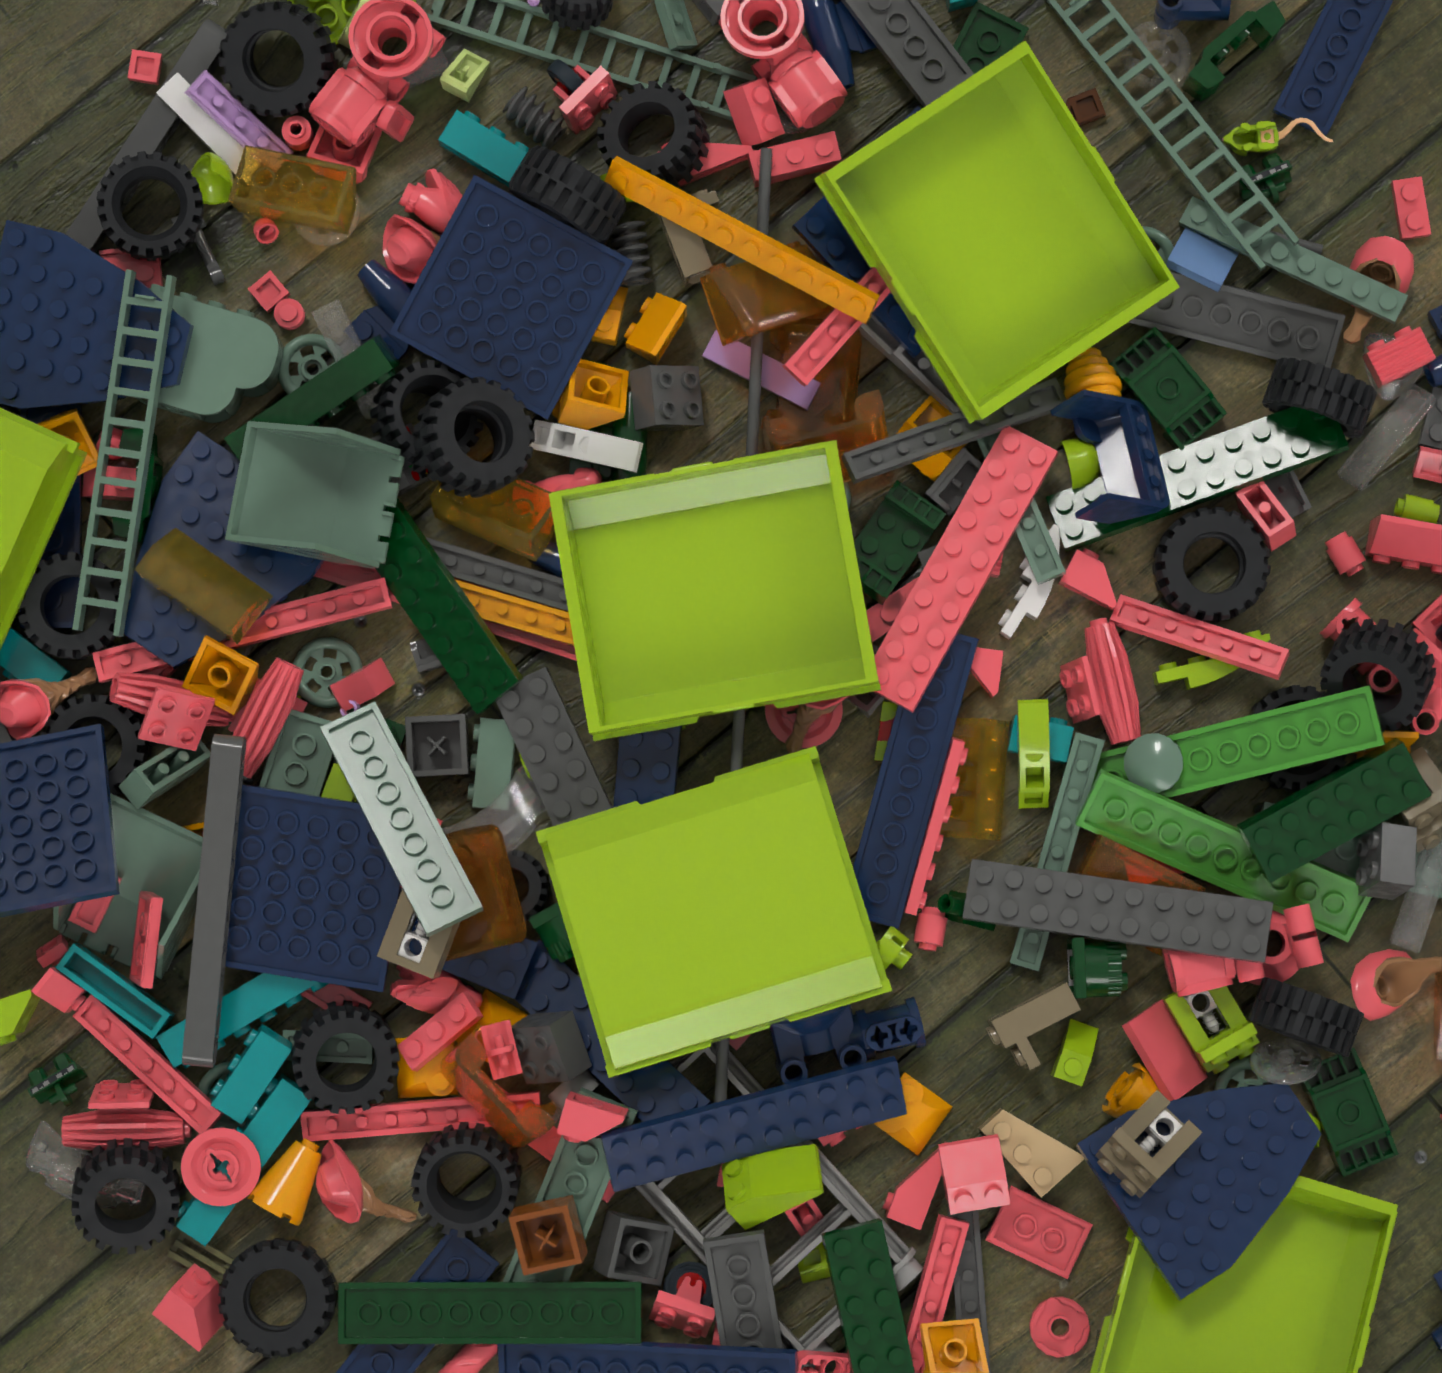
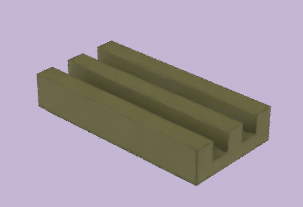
[167,1230,235,1285]

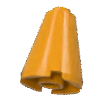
[1102,1063,1161,1119]
[247,1138,322,1226]

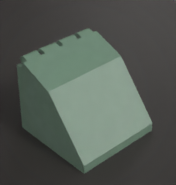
[225,421,405,569]
[53,793,203,979]

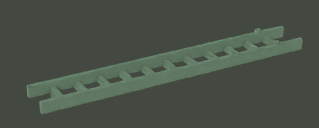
[426,0,756,122]
[1046,0,1299,272]
[72,269,177,637]

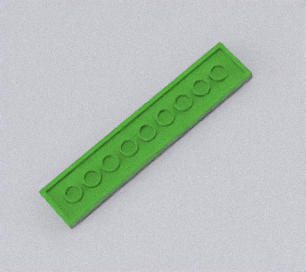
[1091,685,1386,798]
[1075,769,1372,942]

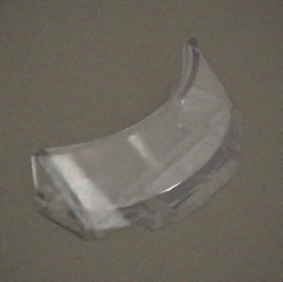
[442,766,546,869]
[25,1120,147,1208]

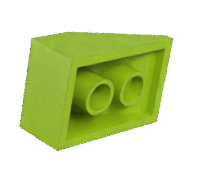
[721,1144,824,1230]

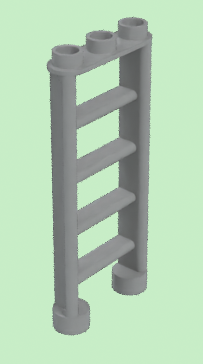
[547,1042,923,1369]

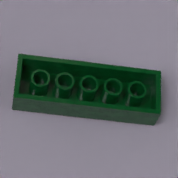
[224,334,400,461]
[1236,738,1431,883]

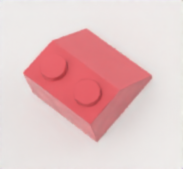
[938,1134,1010,1215]
[152,1263,225,1352]

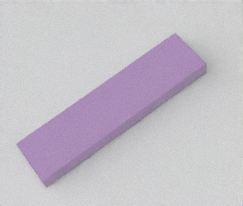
[184,70,293,174]
[702,330,821,411]

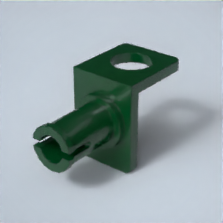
[938,890,996,931]

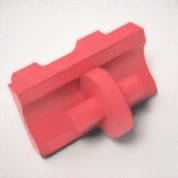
[480,1019,523,1080]

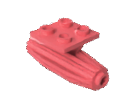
[1059,618,1141,745]
[228,658,308,779]
[109,672,237,751]
[61,1079,192,1151]

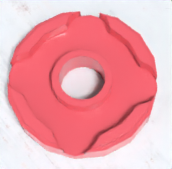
[1029,1296,1090,1358]

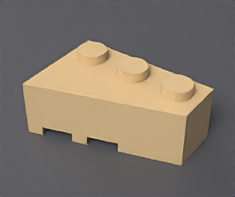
[978,1108,1084,1198]

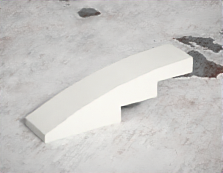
[156,72,262,183]

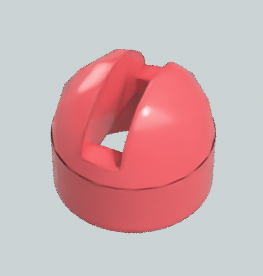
[253,217,279,244]

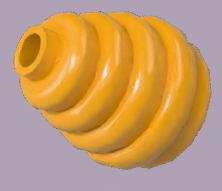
[1064,347,1122,399]

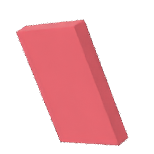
[129,891,163,989]
[1122,999,1208,1101]
[985,1185,1093,1279]

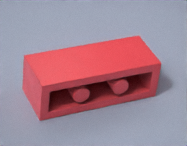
[747,131,842,188]

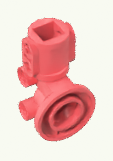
[309,0,446,147]
[718,0,848,129]
[1319,597,1442,735]
[1162,903,1324,997]

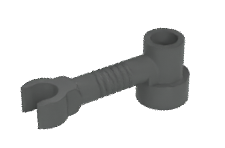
[171,216,225,286]

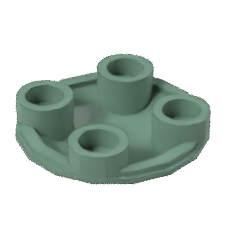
[1124,733,1183,793]

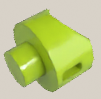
[876,926,913,970]

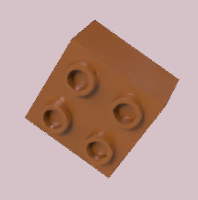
[508,1195,588,1276]

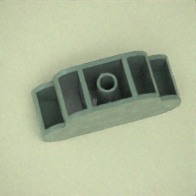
[135,284,284,423]

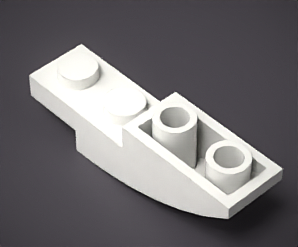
[529,419,643,472]
[998,524,1060,639]

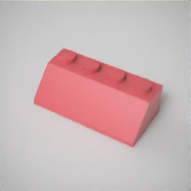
[1365,514,1442,575]

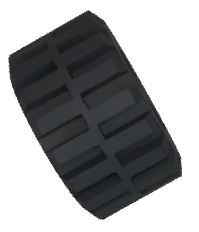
[540,0,613,31]
[472,849,549,925]

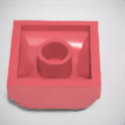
[306,126,382,184]

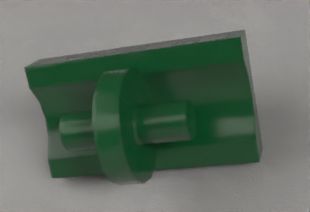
[1239,153,1292,205]
[27,1052,88,1107]

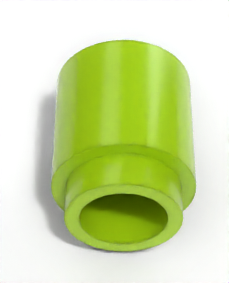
[1394,494,1440,524]

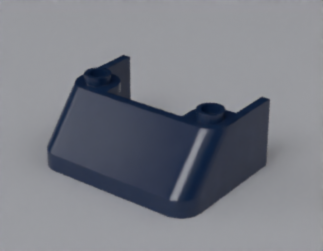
[1050,389,1169,524]

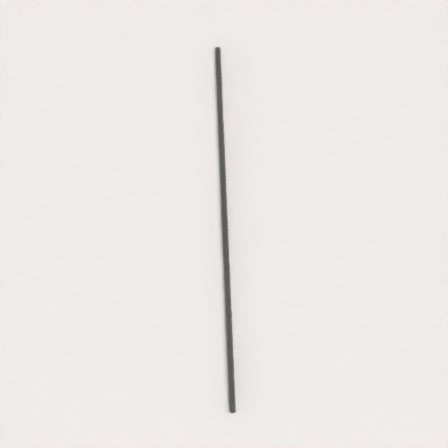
[714,148,772,1103]

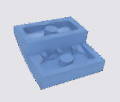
[1166,227,1239,292]

